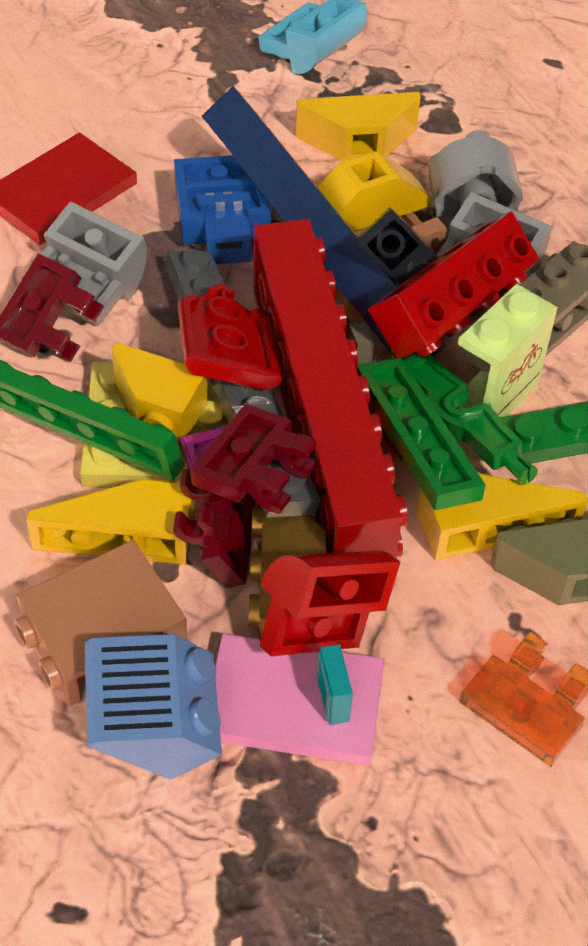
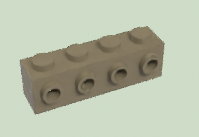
[465,241,588,373]

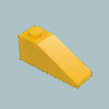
[416,473,588,561]
[26,479,195,565]

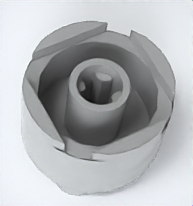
[428,130,523,232]

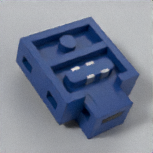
[174,155,271,264]

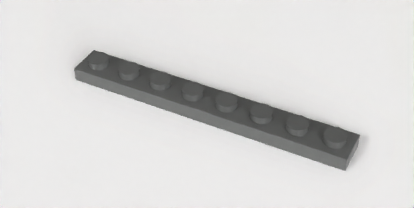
[164,249,321,518]

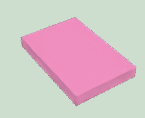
[215,634,385,766]

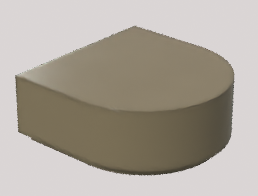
[345,321,375,365]

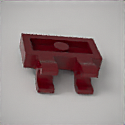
[0,253,104,362]
[190,404,317,514]
[173,469,255,588]

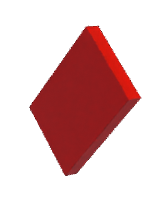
[0,132,137,245]

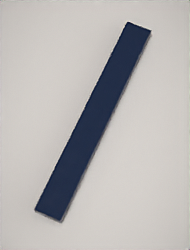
[201,86,447,357]

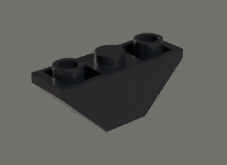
[355,207,476,338]

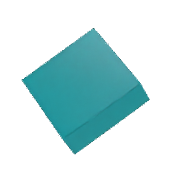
[316,644,353,725]

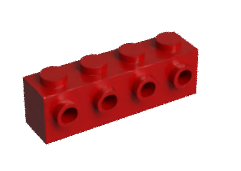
[368,211,539,359]

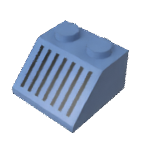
[85,634,222,780]

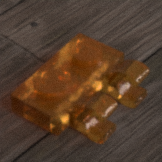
[459,632,588,767]

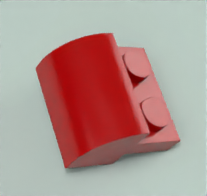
[259,550,401,657]

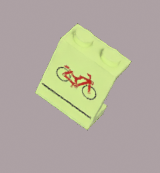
[458,284,558,418]

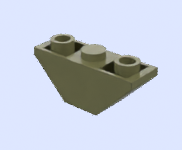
[491,518,588,606]

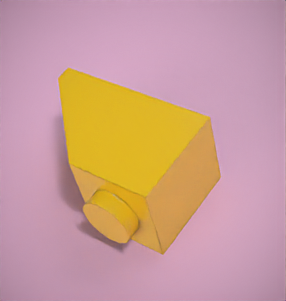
[111,342,207,445]

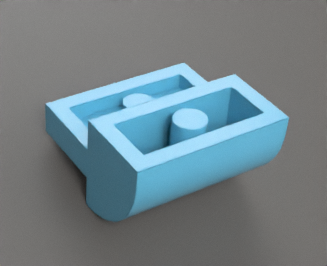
[258,0,367,74]

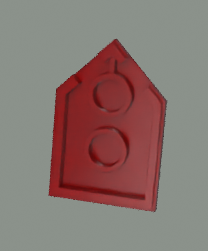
[178,282,283,390]

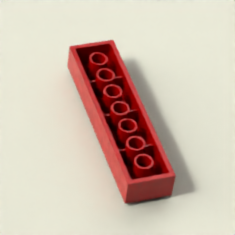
[253,219,408,558]

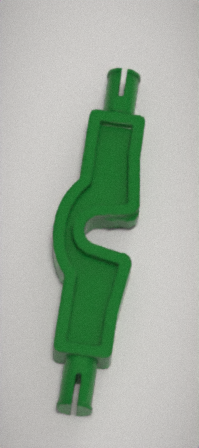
[389,349,538,485]

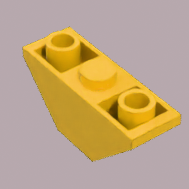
[295,92,421,162]
[318,151,433,232]

